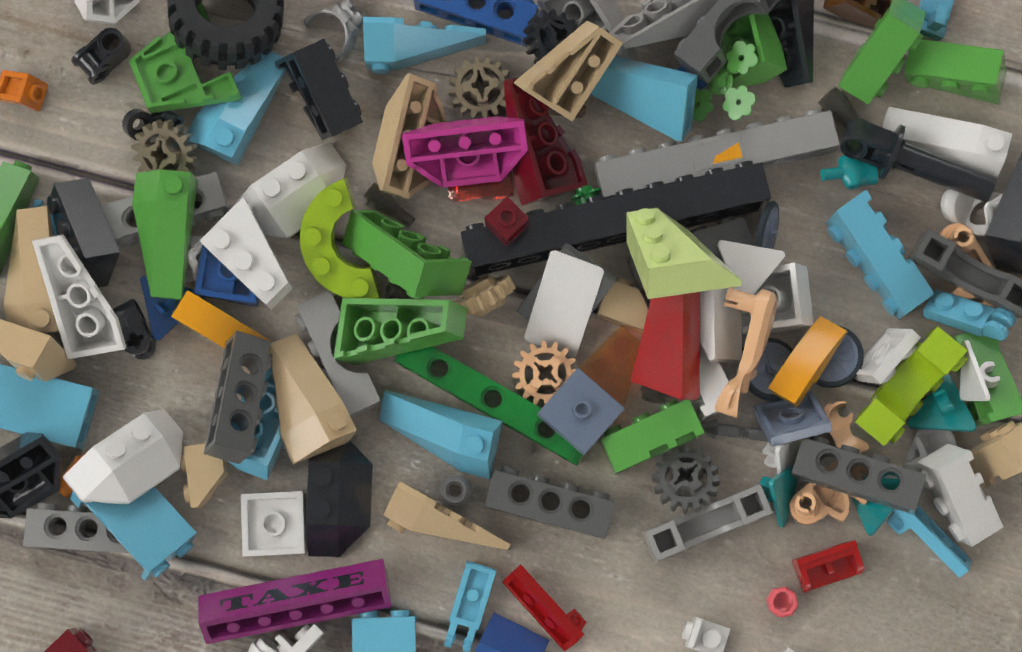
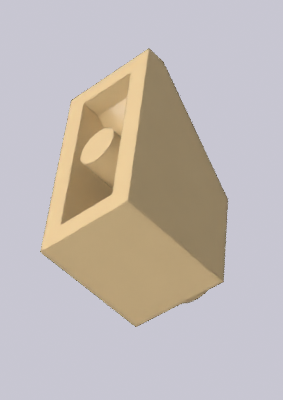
[596,278,648,334]

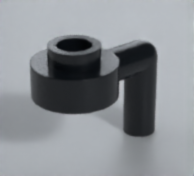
[122,109,184,141]

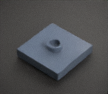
[537,368,625,456]
[753,391,832,447]

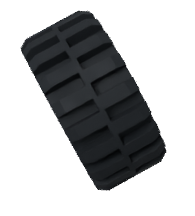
[167,0,284,70]

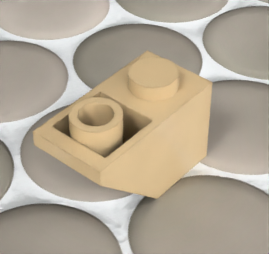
[180,443,229,509]

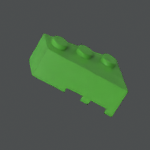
[838,0,926,105]
[904,39,1006,105]
[952,333,1022,427]
[600,400,705,475]

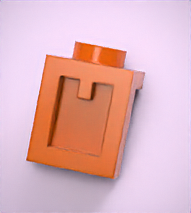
[0,70,48,111]

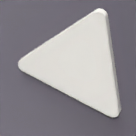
[717,240,785,294]
[959,340,1000,401]
[763,439,802,474]

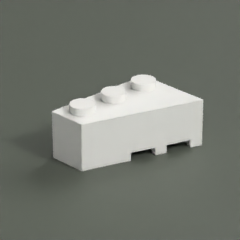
[200,197,293,310]
[916,444,1004,547]

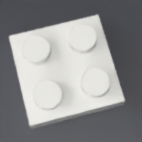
[855,328,921,384]
[241,491,306,557]

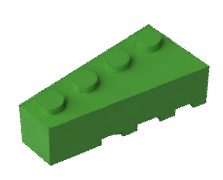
[342,210,472,299]
[334,298,467,365]

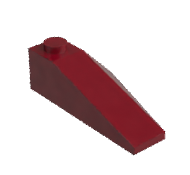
[503,77,588,206]

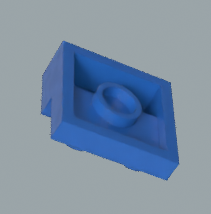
[194,234,260,307]

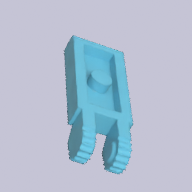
[923,289,1017,341]
[444,561,497,652]

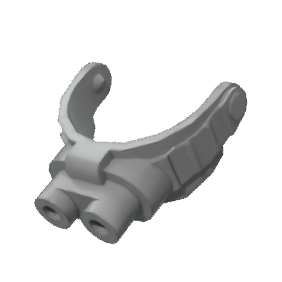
[304,0,366,62]

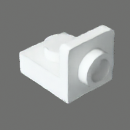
[681,616,730,652]
[275,623,327,652]

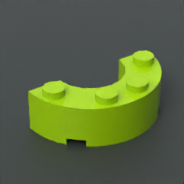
[300,177,382,298]
[855,326,968,446]

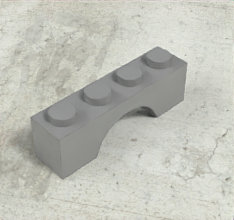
[295,290,382,418]
[642,484,773,562]

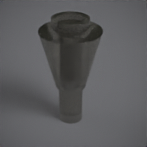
[363,182,416,228]

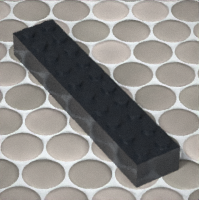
[461,161,771,278]

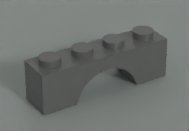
[673,0,779,85]
[907,229,1022,318]

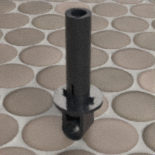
[840,118,997,202]

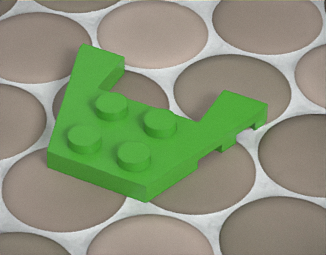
[129,2,243,113]

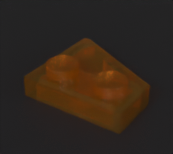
[579,325,640,407]

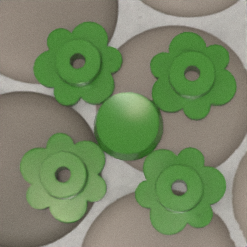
[693,41,759,122]

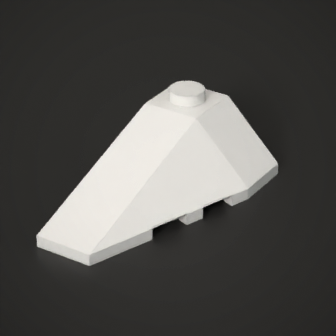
[882,107,1012,178]
[32,234,127,359]

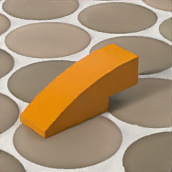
[171,290,270,349]
[768,316,847,408]

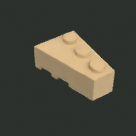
[513,21,623,121]
[969,421,1022,488]

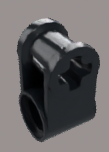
[71,28,131,85]
[112,298,156,360]

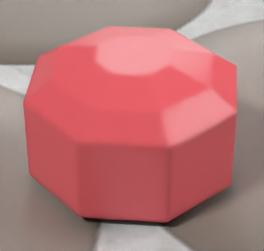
[766,586,798,618]

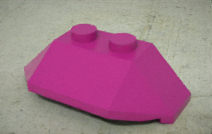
[402,116,528,188]

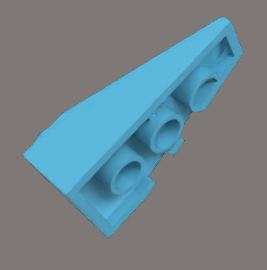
[363,17,486,74]
[187,52,286,166]
[379,390,502,480]

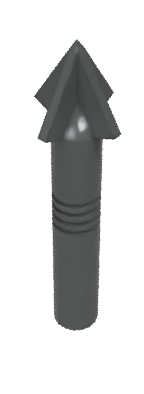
[701,419,769,442]

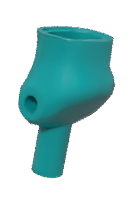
[820,155,878,190]

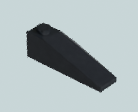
[768,0,814,88]

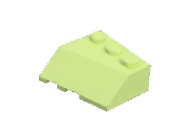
[626,208,742,299]

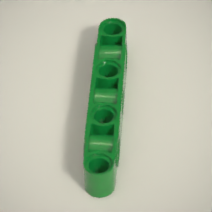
[394,346,583,466]

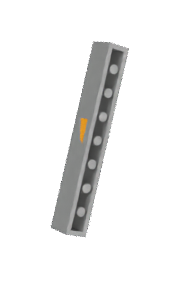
[594,109,840,199]

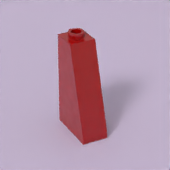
[631,292,700,400]

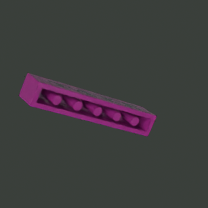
[198,559,392,644]

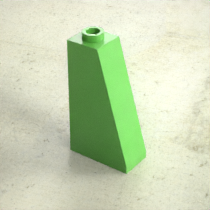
[0,160,39,276]

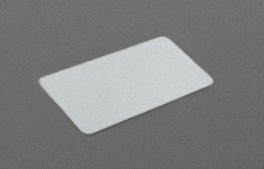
[524,250,604,358]

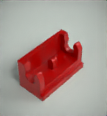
[792,540,865,593]

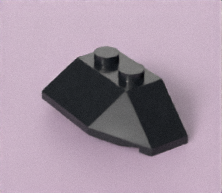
[0,432,63,519]
[306,440,373,557]

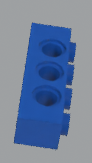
[414,0,539,47]

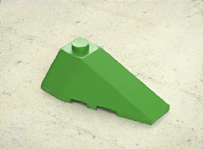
[722,14,787,88]
[132,169,198,300]

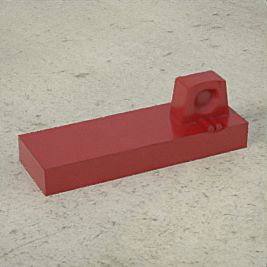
[502,564,587,652]

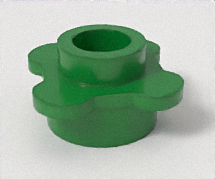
[570,185,601,205]

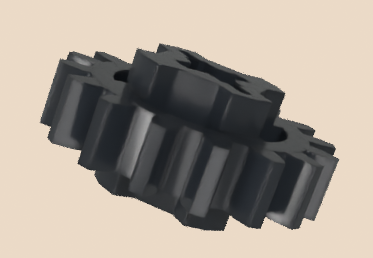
[523,9,576,64]

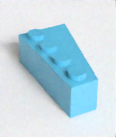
[826,190,934,320]

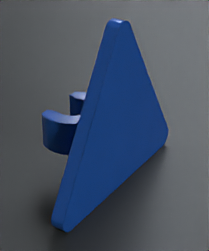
[140,276,205,341]

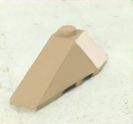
[3,205,59,333]
[0,319,77,382]
[269,334,357,465]
[384,481,511,550]

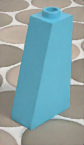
[590,56,698,142]

